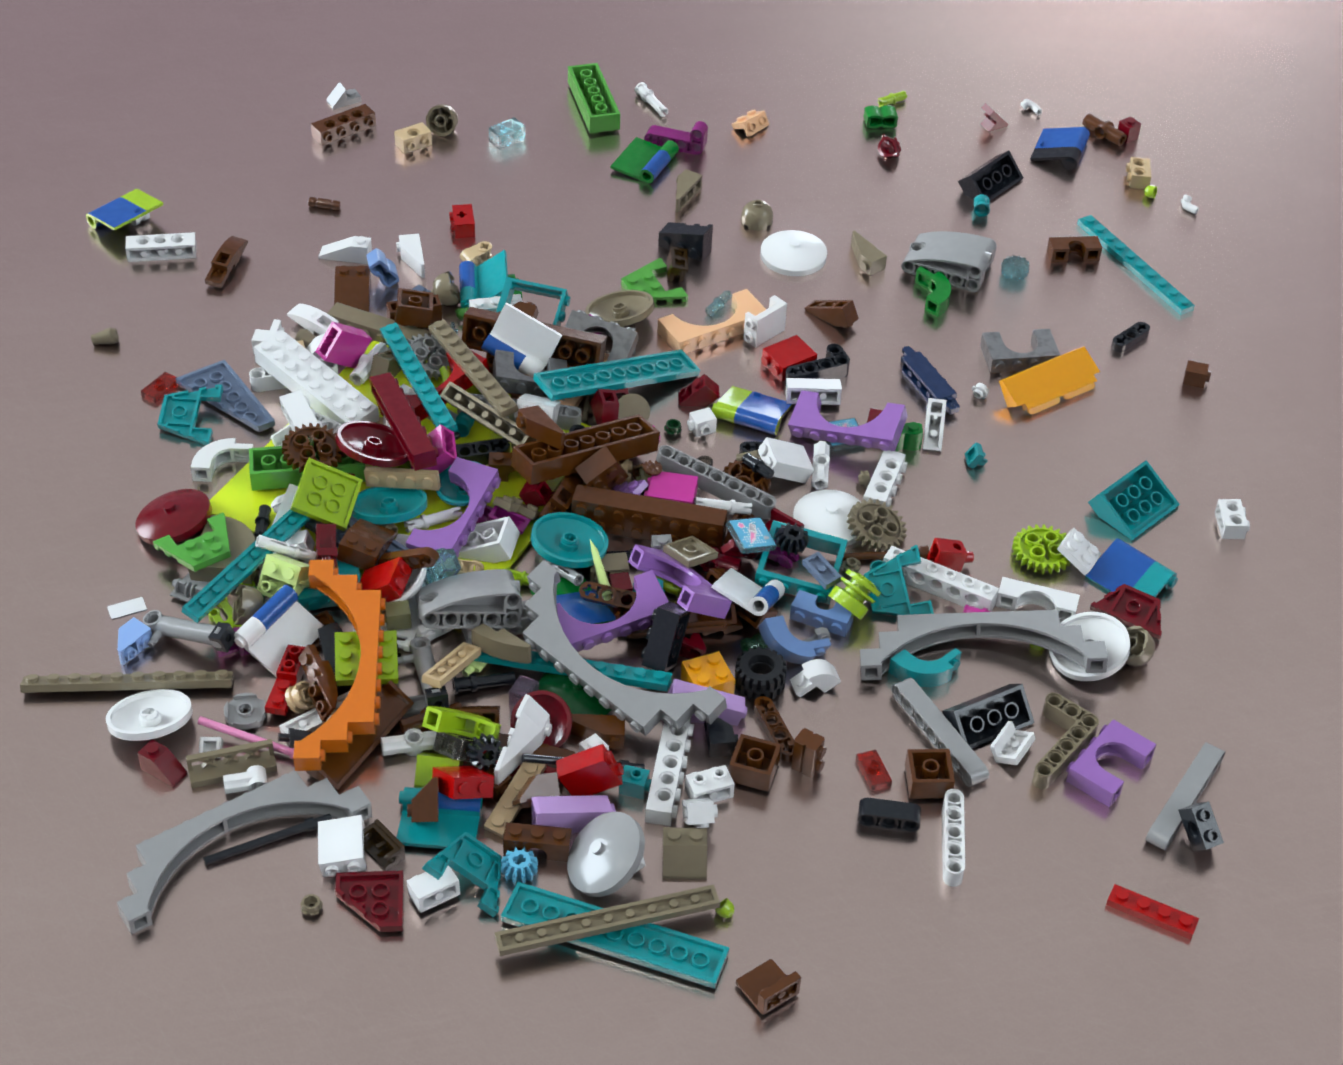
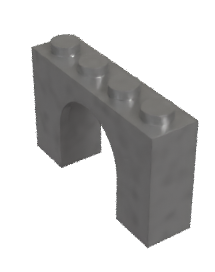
[565,310,639,361]
[980,329,1060,373]
[493,350,567,401]

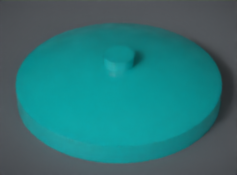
[352,487,428,524]
[531,512,609,568]

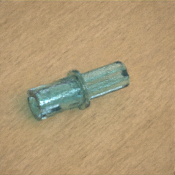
[705,290,732,317]

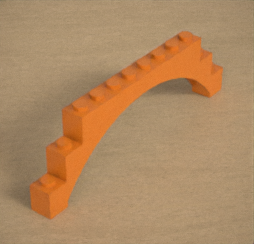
[293,560,386,771]

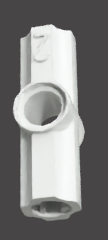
[350,342,390,386]
[812,441,830,490]
[381,728,447,756]

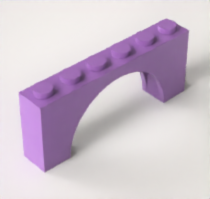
[788,390,908,451]
[406,457,501,566]
[628,544,732,619]
[557,570,669,652]

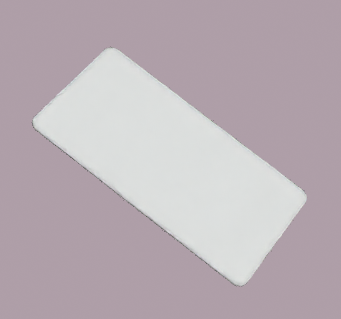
[107,597,147,619]

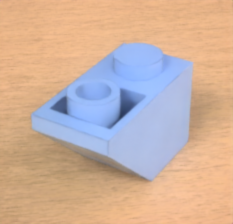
[117,617,152,665]

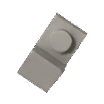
[326,83,361,109]

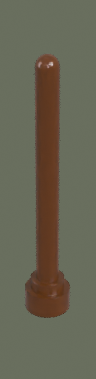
[836,545,929,561]

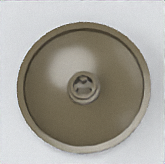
[585,290,655,327]

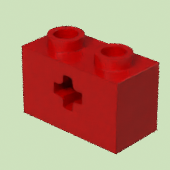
[449,204,475,238]

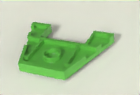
[621,258,688,303]
[153,513,231,572]

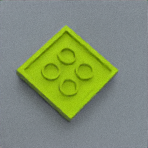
[290,458,363,532]
[335,630,398,686]

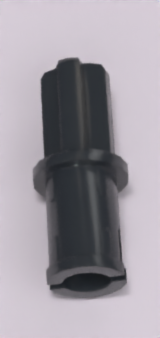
[742,453,774,479]
[254,505,271,536]

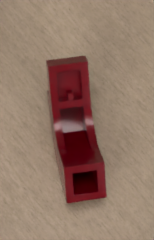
[316,524,338,567]

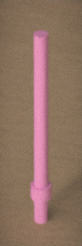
[198,716,294,760]

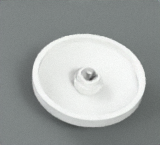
[760,230,827,276]
[793,490,861,546]
[1049,612,1131,681]
[106,689,193,741]

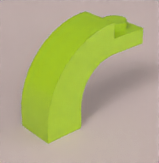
[422,706,501,739]

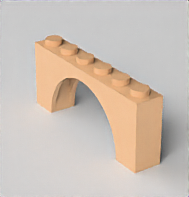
[657,289,766,353]

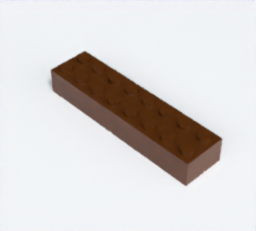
[462,307,607,368]
[511,414,660,485]
[572,484,728,552]

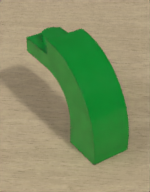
[915,267,951,317]

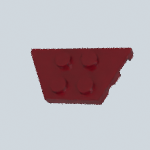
[1090,584,1162,640]

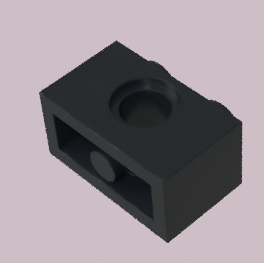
[1178,801,1224,851]

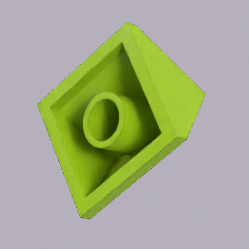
[414,752,464,788]

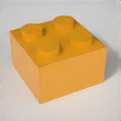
[681,651,735,694]

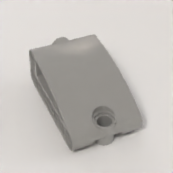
[901,231,997,292]
[415,569,522,629]

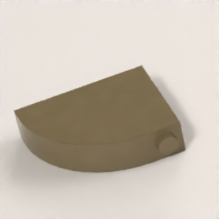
[188,515,259,584]

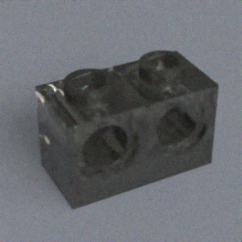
[433,732,474,762]

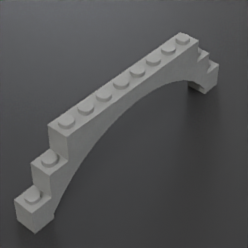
[522,560,727,736]
[860,610,1108,680]
[117,770,372,934]

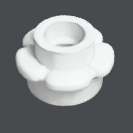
[972,383,989,399]

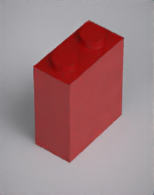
[761,335,817,382]
[359,557,413,602]
[556,744,624,796]
[432,766,494,799]

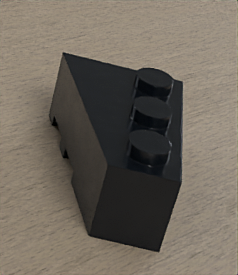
[658,222,713,262]

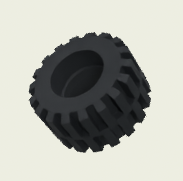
[735,647,787,700]

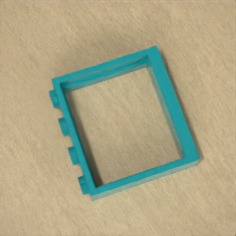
[496,277,571,326]
[754,520,848,605]

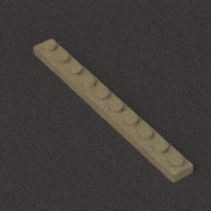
[428,319,518,418]
[20,669,234,693]
[494,884,720,956]

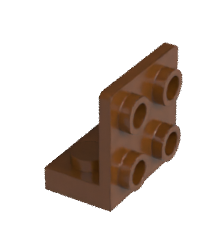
[736,959,801,1015]

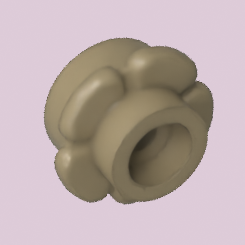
[858,470,871,488]
[842,557,861,573]
[300,894,323,916]

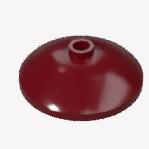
[510,690,573,748]

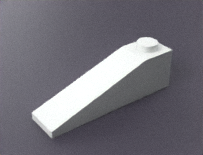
[494,694,552,785]

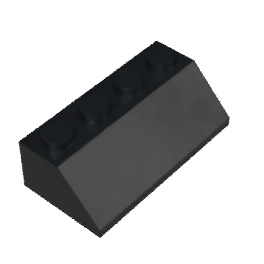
[958,150,1024,201]
[942,684,1035,748]

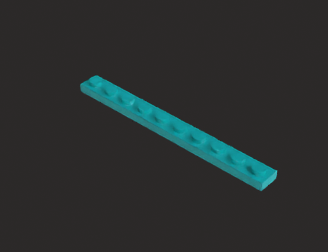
[1077,215,1195,315]
[380,322,458,432]
[181,510,311,623]
[474,651,672,692]

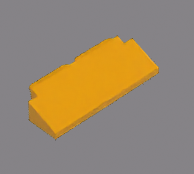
[999,346,1100,415]

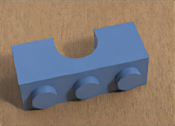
[790,590,854,637]

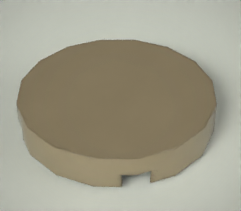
[618,393,650,421]

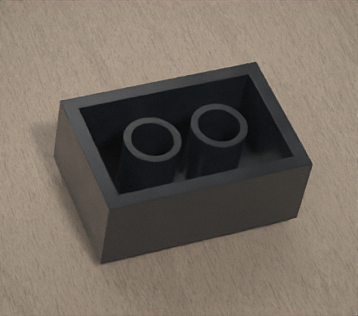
[641,602,691,672]

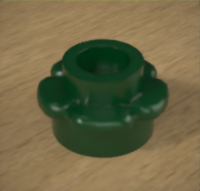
[664,419,682,436]

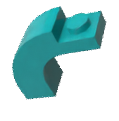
[888,648,962,687]

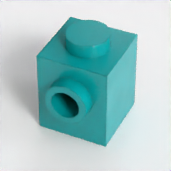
[619,765,652,800]

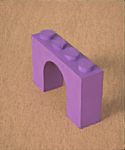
[1066,719,1157,807]

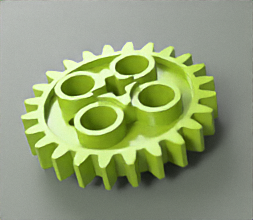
[1012,524,1071,574]

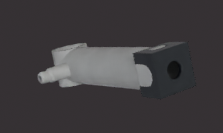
[143,610,235,653]
[398,637,449,708]

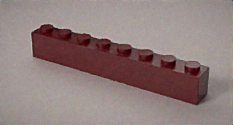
[369,372,439,471]

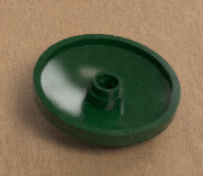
[538,672,614,715]

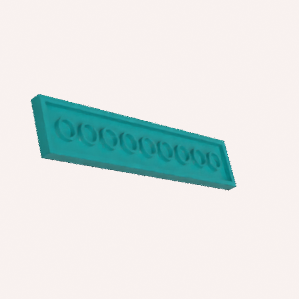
[533,349,701,401]
[501,882,730,989]

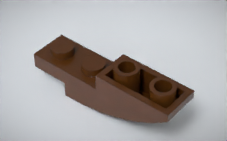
[205,236,248,288]
[537,472,584,518]
[298,645,338,722]

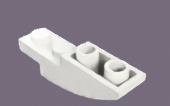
[287,303,339,335]

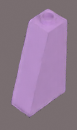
[668,679,747,726]
[531,795,616,834]

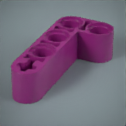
[644,121,708,155]

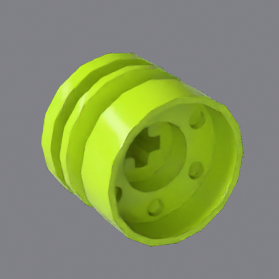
[828,569,881,620]

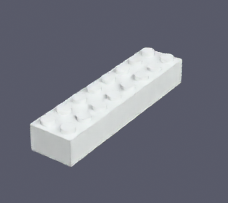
[254,330,379,424]

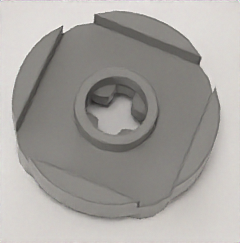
[224,693,267,730]

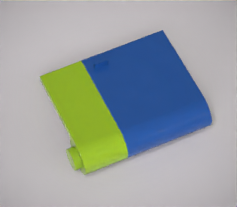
[86,189,163,230]
[712,386,793,435]

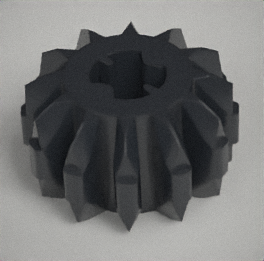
[775,522,809,555]
[466,733,503,771]

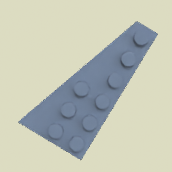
[175,360,275,432]

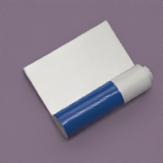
[481,302,562,377]
[711,568,785,616]
[234,585,324,678]

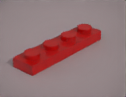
[1106,884,1199,940]

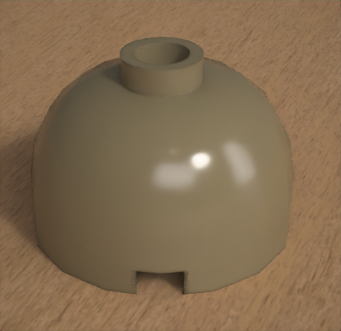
[426,104,458,136]
[741,199,773,231]
[431,271,460,306]
[232,585,266,625]
[1125,626,1155,667]

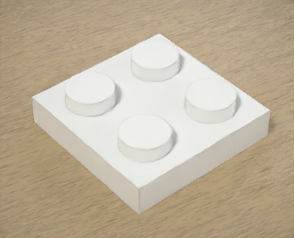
[1057,528,1101,575]

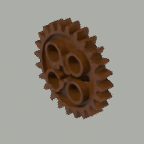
[282,423,344,473]

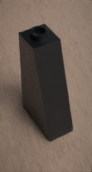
[318,622,352,696]

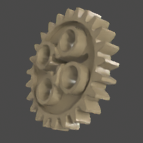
[847,498,907,552]

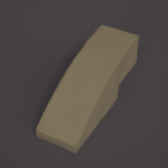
[471,623,531,664]

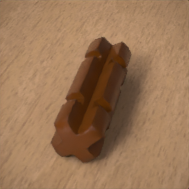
[308,197,340,211]

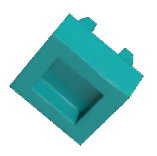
[964,442,988,469]

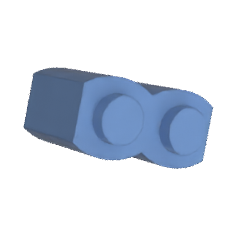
[366,248,399,287]

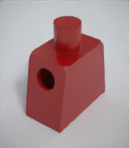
[927,538,974,572]

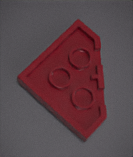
[335,870,404,932]

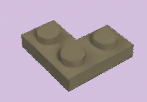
[493,495,540,520]

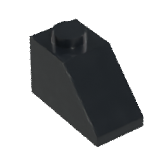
[704,717,738,757]

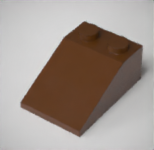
[334,265,371,312]
[337,518,396,570]

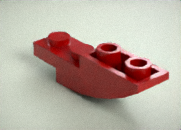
[265,644,306,716]

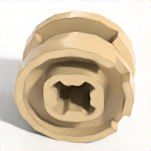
[285,681,315,714]

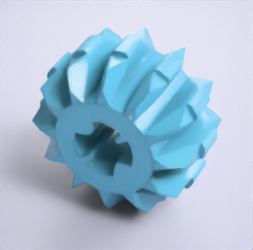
[501,847,538,885]

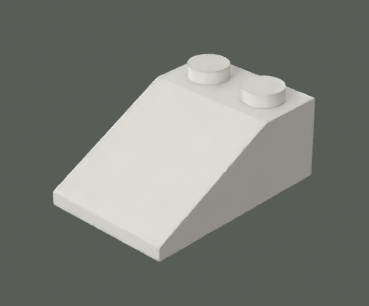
[458,516,520,563]

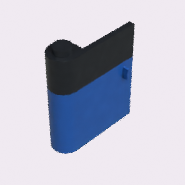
[1030,127,1090,170]

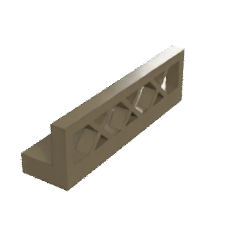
[186,739,277,788]

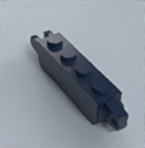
[901,346,960,415]

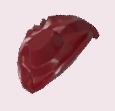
[878,134,901,159]

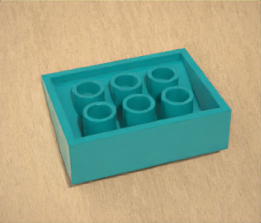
[1088,460,1180,540]

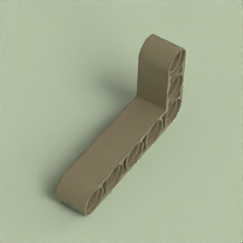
[1032,692,1099,790]

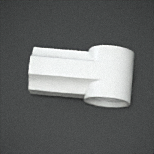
[223,765,267,794]

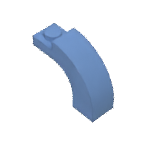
[758,615,831,664]

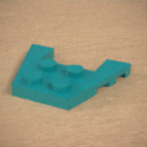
[157,384,223,445]
[864,545,934,616]
[422,832,502,918]

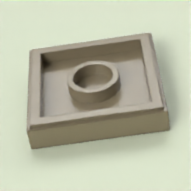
[663,536,718,568]

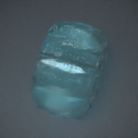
[1001,254,1030,281]

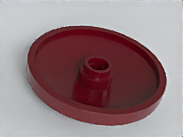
[336,421,409,467]
[135,489,212,545]

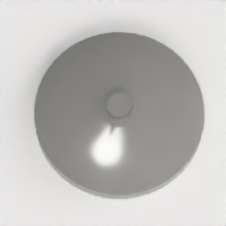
[567,812,645,897]

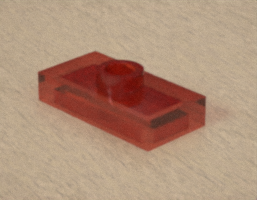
[141,372,178,403]
[856,749,892,791]

